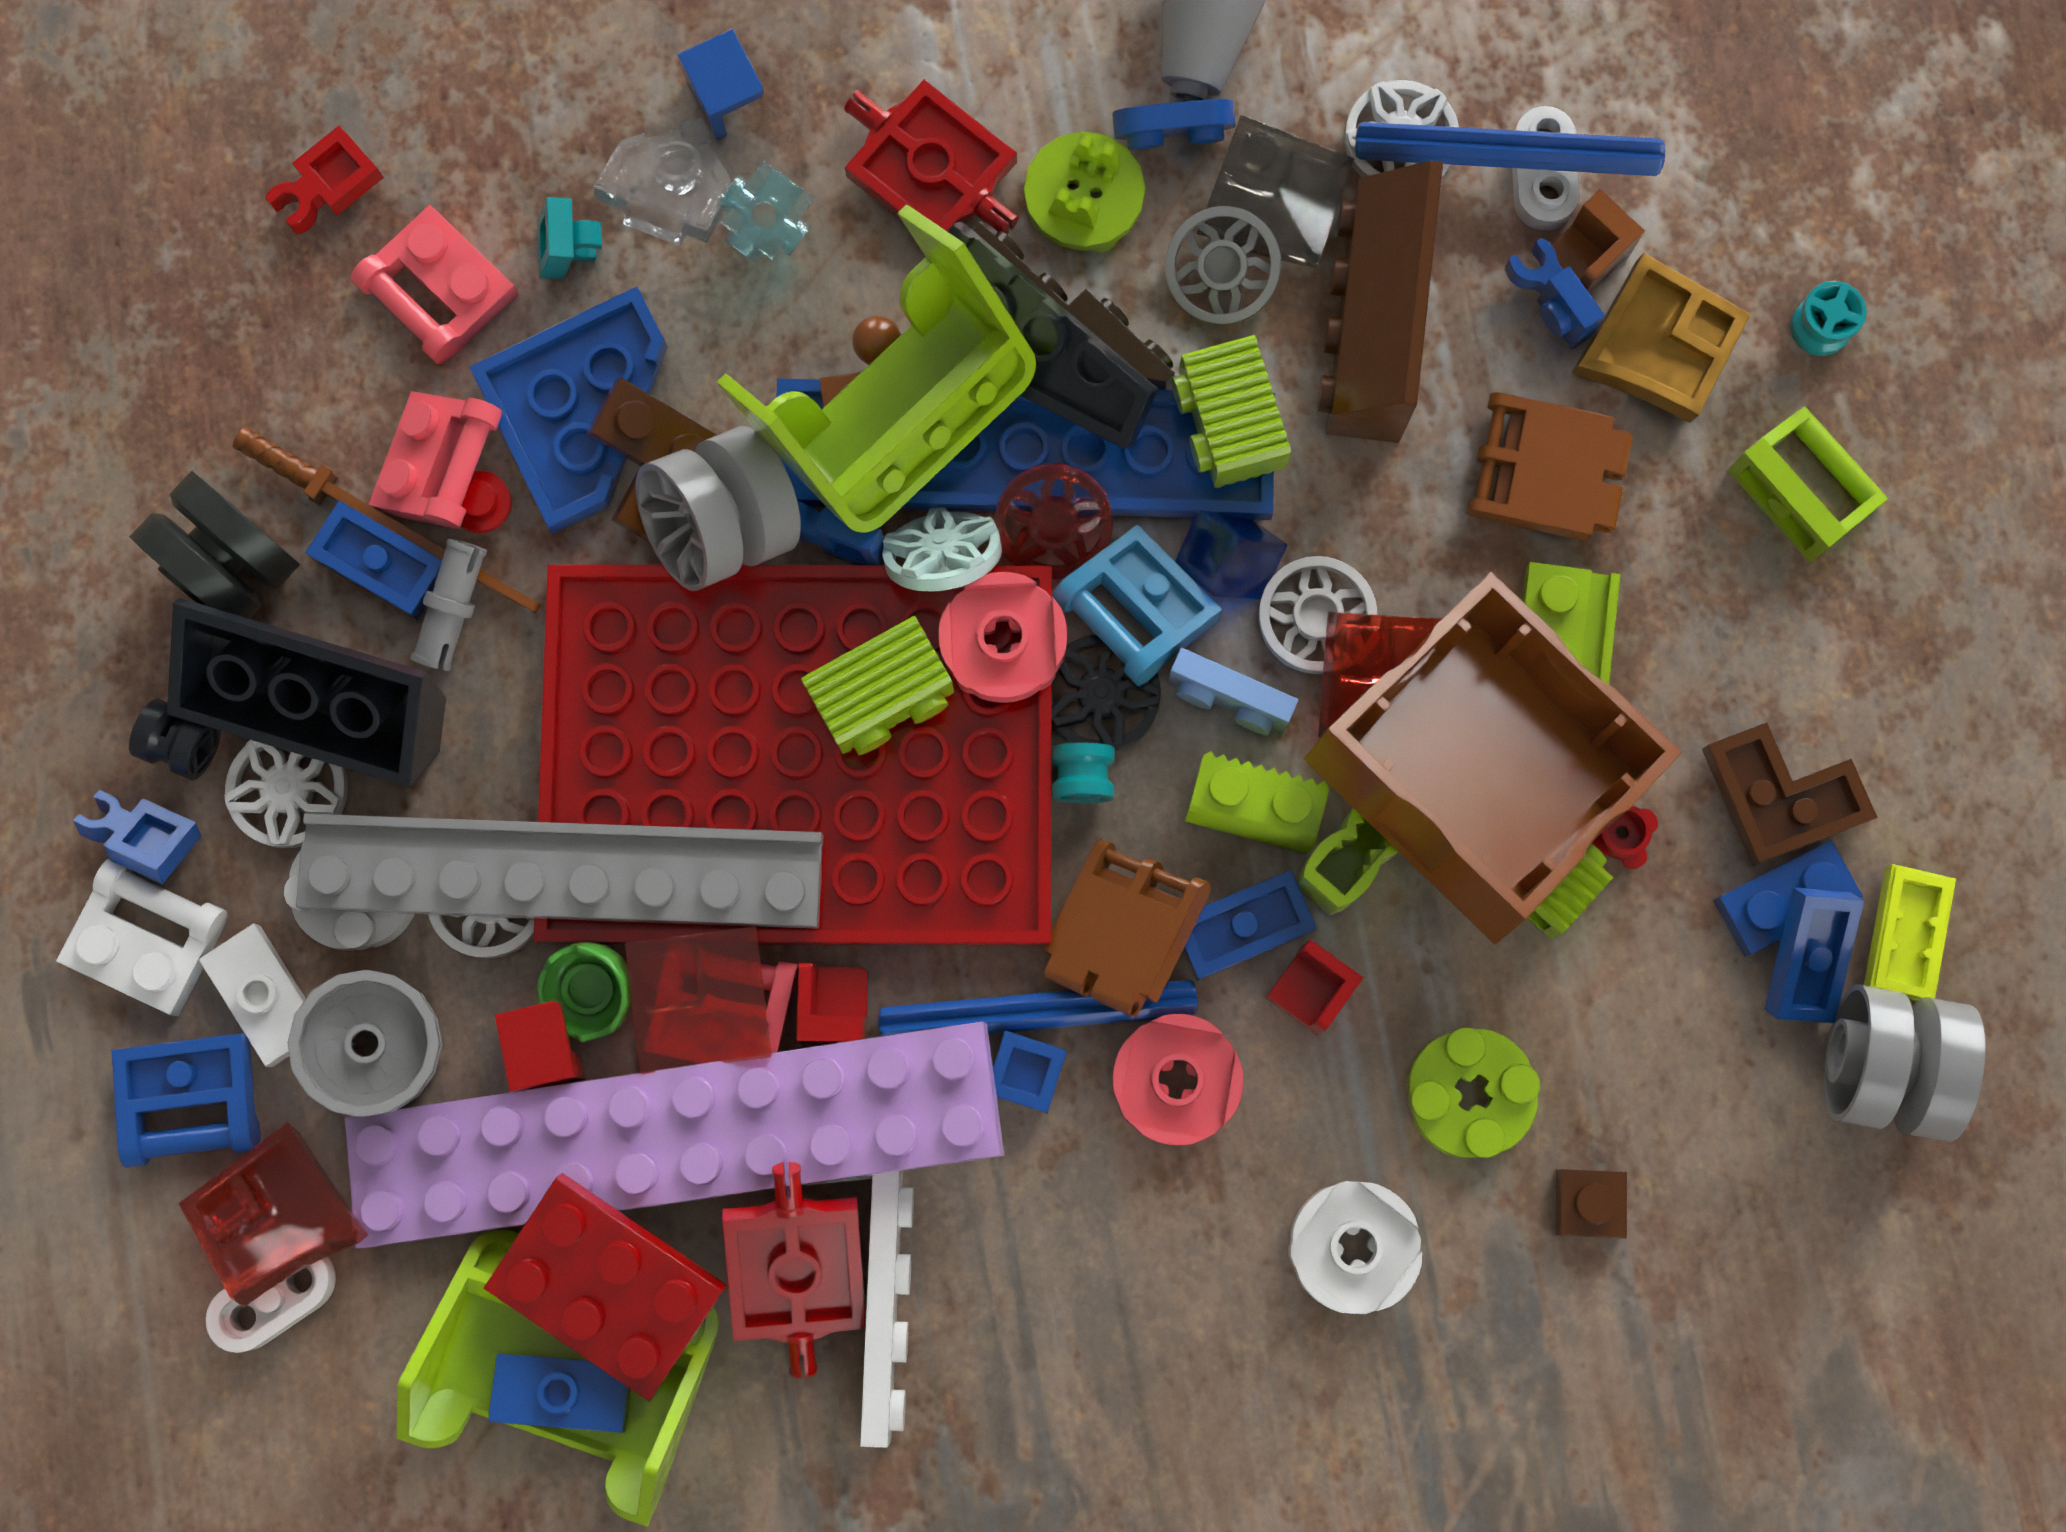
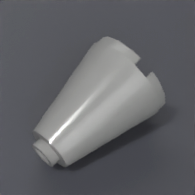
[1161,0,1266,101]

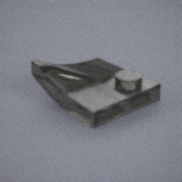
[1196,115,1355,268]

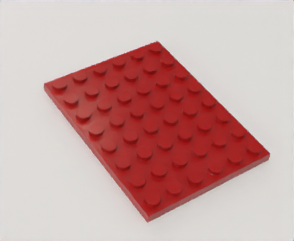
[533,564,1052,946]

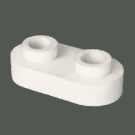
[1512,106,1580,231]
[206,1246,336,1353]

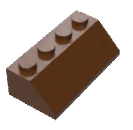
[1317,160,1443,443]

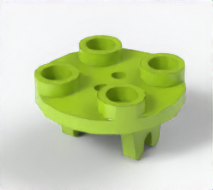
[1023,131,1146,253]

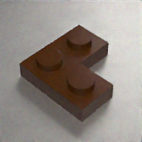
[586,377,717,542]
[1702,722,1878,866]

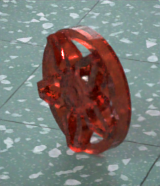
[995,463,1113,580]

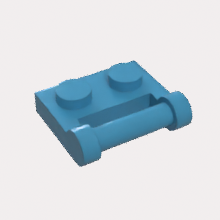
[1052,524,1223,686]

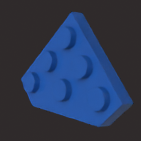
[469,286,667,534]

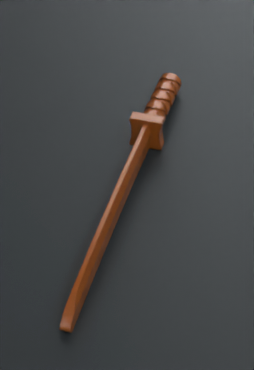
[232,427,541,613]

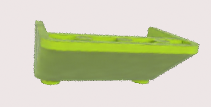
[397,1230,719,1527]

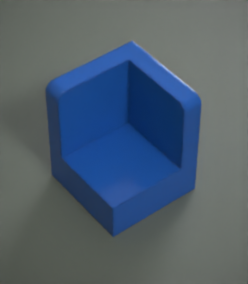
[677,28,764,140]

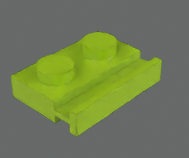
[1522,562,1621,685]

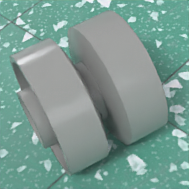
[635,426,801,591]
[1823,984,1985,1142]

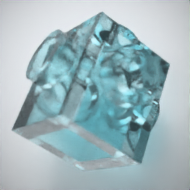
[718,161,815,262]

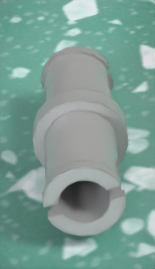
[410,538,487,671]

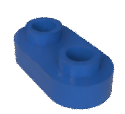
[1112,99,1236,150]

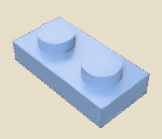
[1168,647,1299,735]

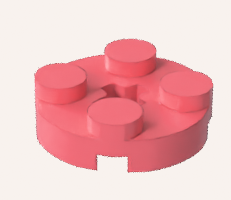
[939,572,1067,703]
[1112,1014,1244,1146]

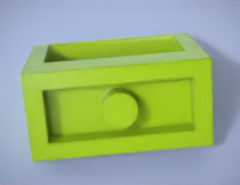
[1727,406,1889,563]

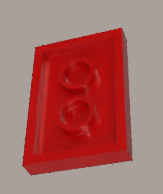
[483,1173,727,1402]

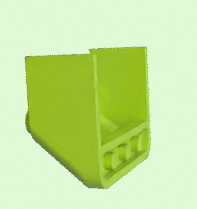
[717,204,1036,533]

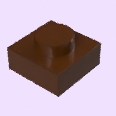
[1556,1169,1627,1239]

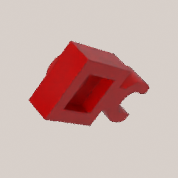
[265,125,384,235]

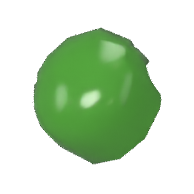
[537,942,635,1042]

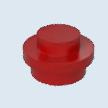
[461,471,512,534]

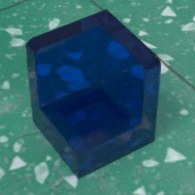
[1175,510,1288,600]

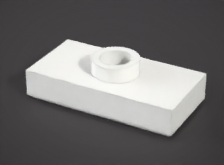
[199,923,306,1067]

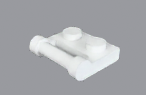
[56,859,228,1017]

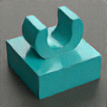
[537,197,602,280]

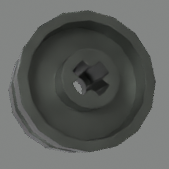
[129,471,301,619]

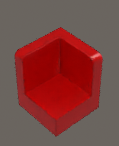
[1265,939,1364,1036]
[796,963,869,1045]
[494,1001,586,1092]

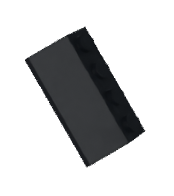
[167,598,446,788]

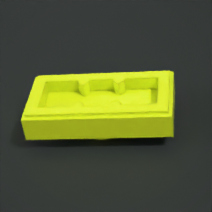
[1864,864,1956,1003]

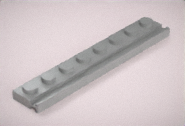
[296,814,824,929]

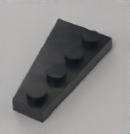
[950,221,1158,450]

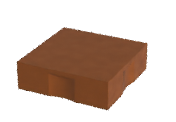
[1303,572,1682,945]

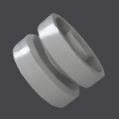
[287,970,444,1117]

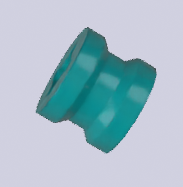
[1790,280,1867,356]
[1052,743,1115,804]

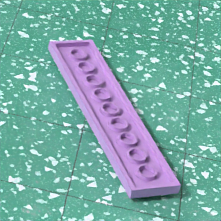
[345,1021,1005,1249]

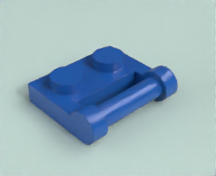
[111,1033,261,1168]

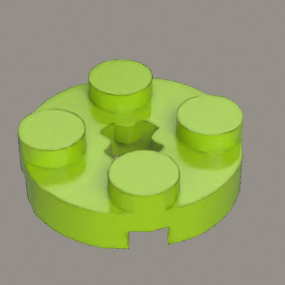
[1406,1028,1540,1158]

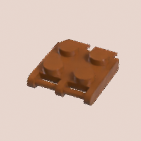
[1466,392,1633,542]
[1042,839,1211,1018]

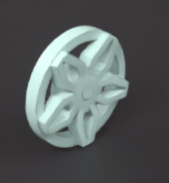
[882,507,1002,592]

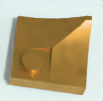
[1572,253,1751,423]

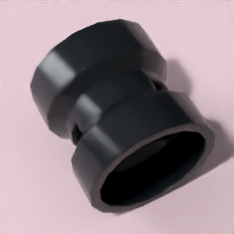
[129,698,221,781]

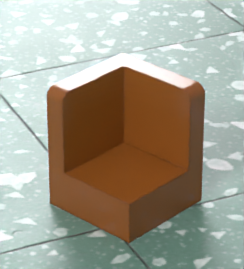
[1551,189,1645,294]

